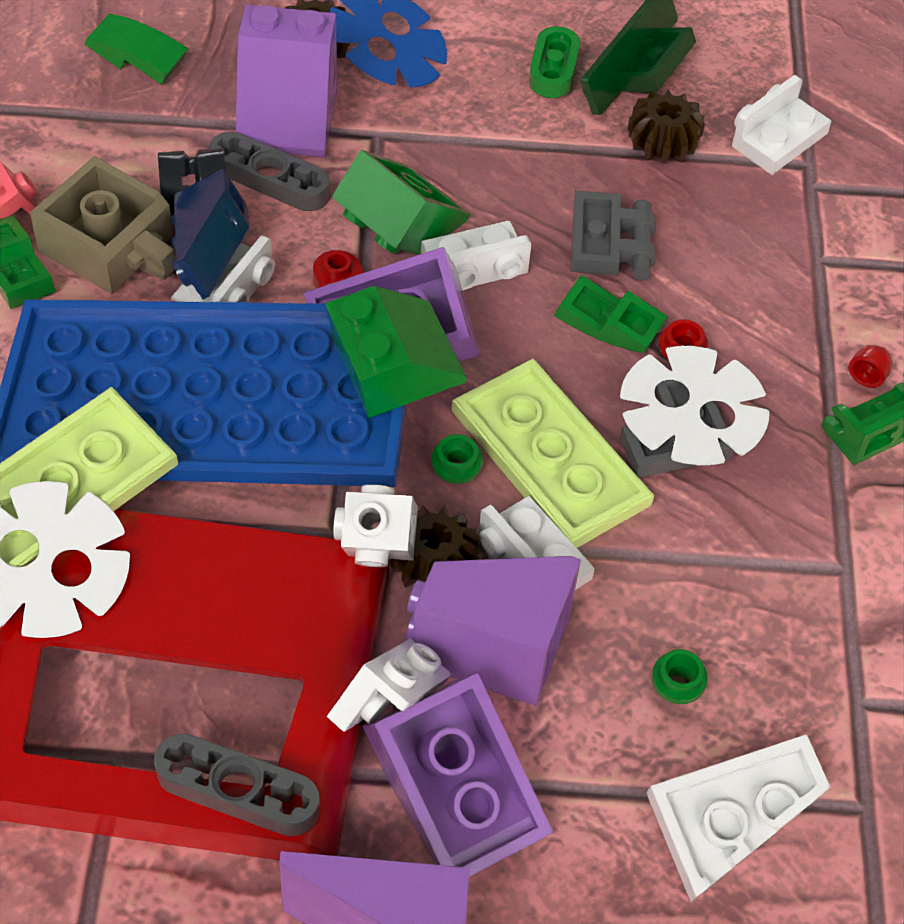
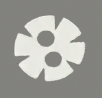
[620,346,770,465]
[0,481,130,638]

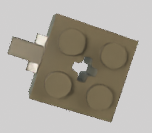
[30,156,175,294]

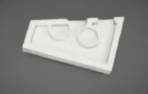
[646,734,830,902]

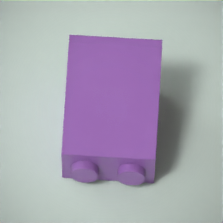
[236,4,337,157]
[406,556,581,706]

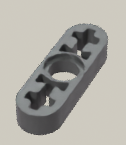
[210,132,330,211]
[154,734,320,836]

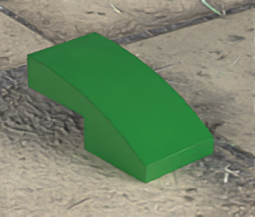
[84,13,188,85]
[0,215,56,309]
[554,275,668,353]

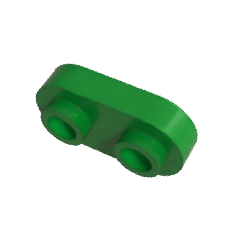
[529,26,580,98]

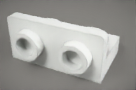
[732,75,832,175]
[421,221,531,290]
[171,235,275,303]
[478,496,595,590]
[327,638,451,732]

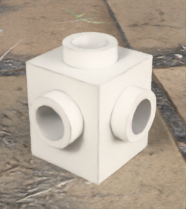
[334,485,418,567]

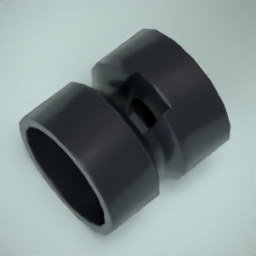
[158,148,226,212]

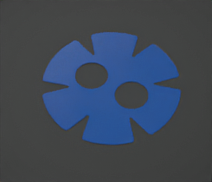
[330,0,447,87]

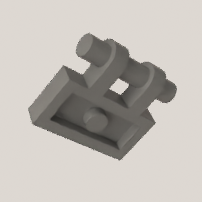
[570,190,656,281]

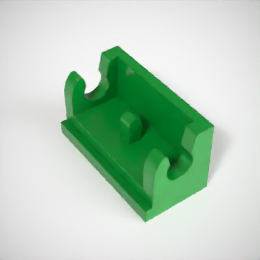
[821,375,904,466]

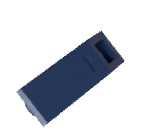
[171,168,250,300]

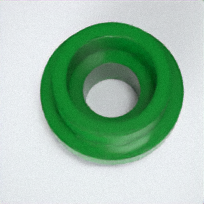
[431,434,483,484]
[651,649,708,704]

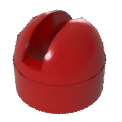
[848,345,893,388]

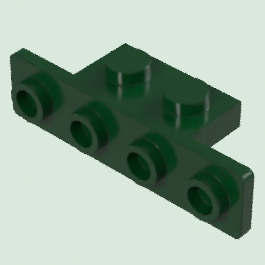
[581,0,696,115]

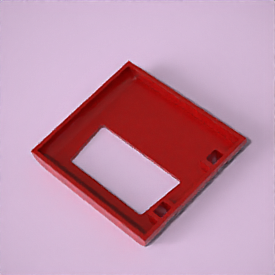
[0,509,389,860]

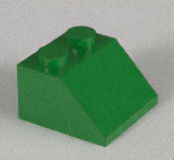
[332,150,471,255]
[325,286,467,418]

